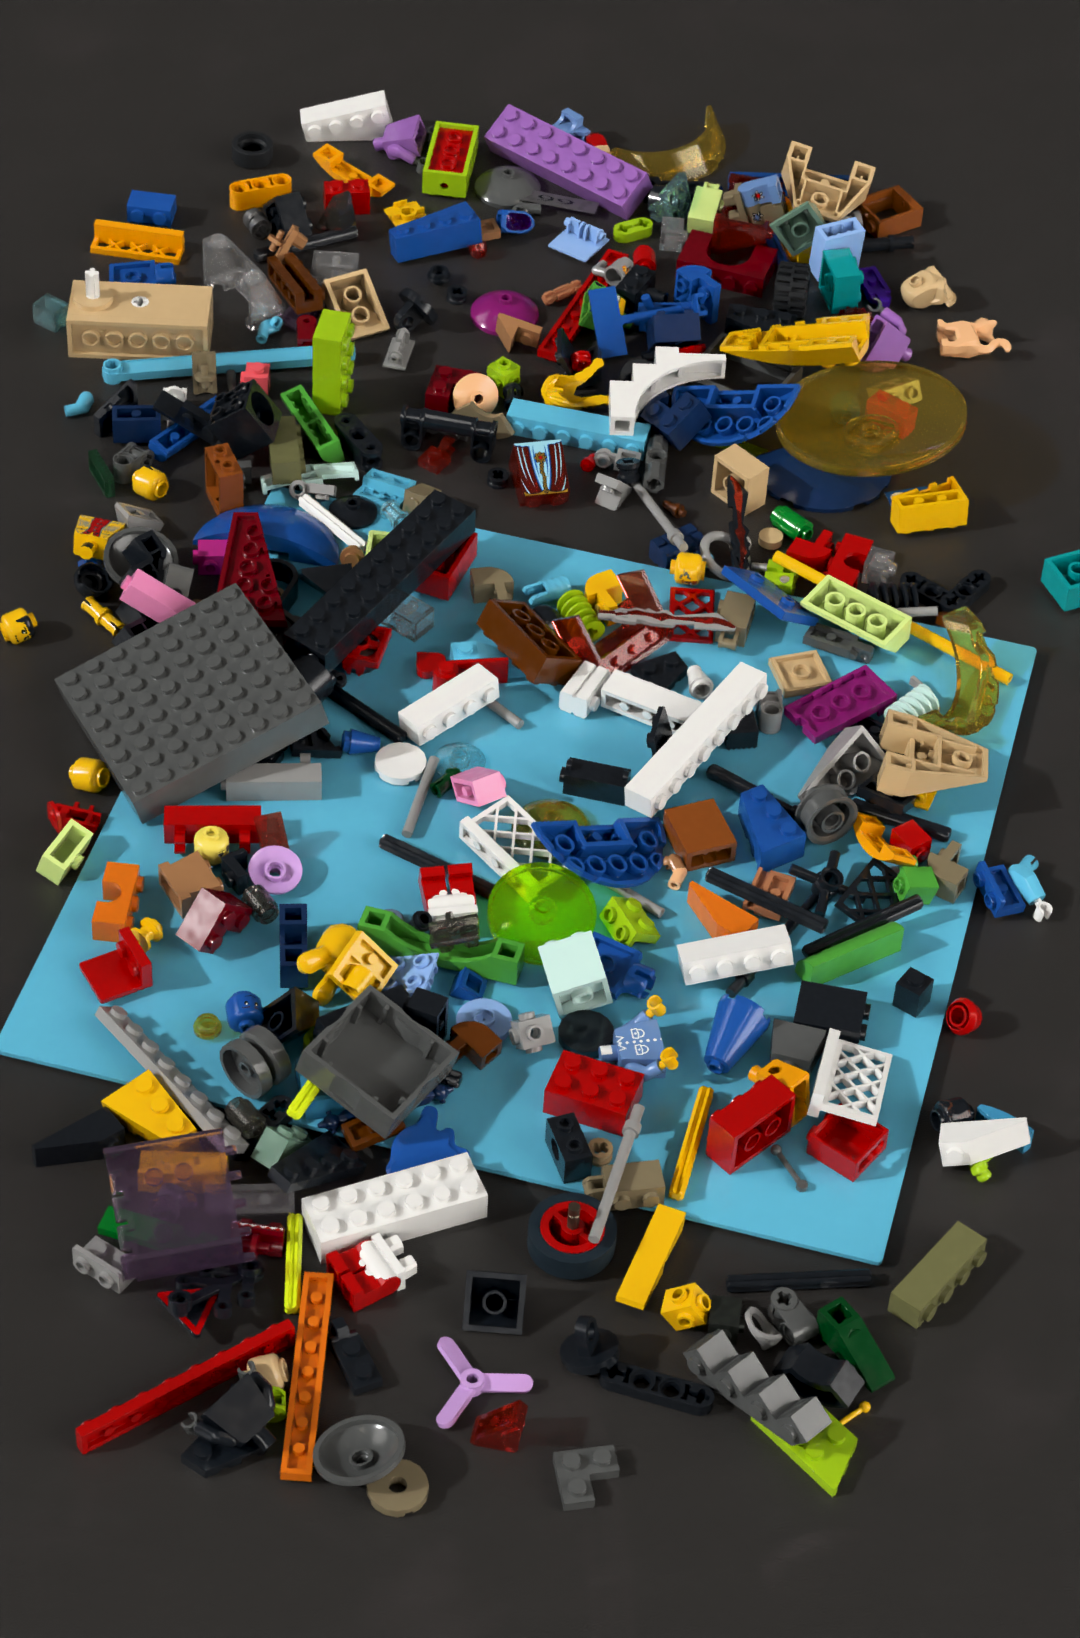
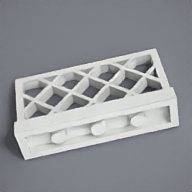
[459,795,571,904]
[807,1028,892,1127]

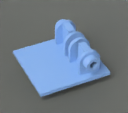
[548,217,609,263]
[381,952,440,997]

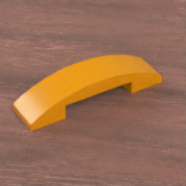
[313,143,395,197]
[853,812,917,866]

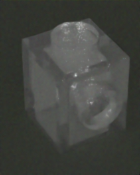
[659,216,688,252]
[861,546,898,587]

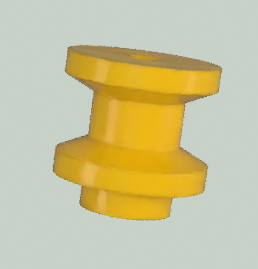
[131,917,163,952]

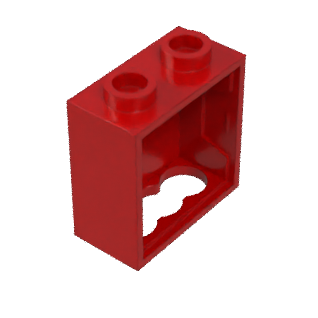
[806,1102,889,1182]

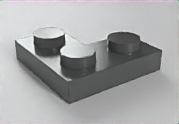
[552,1444,620,1511]

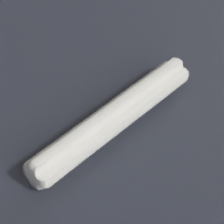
[298,494,367,552]

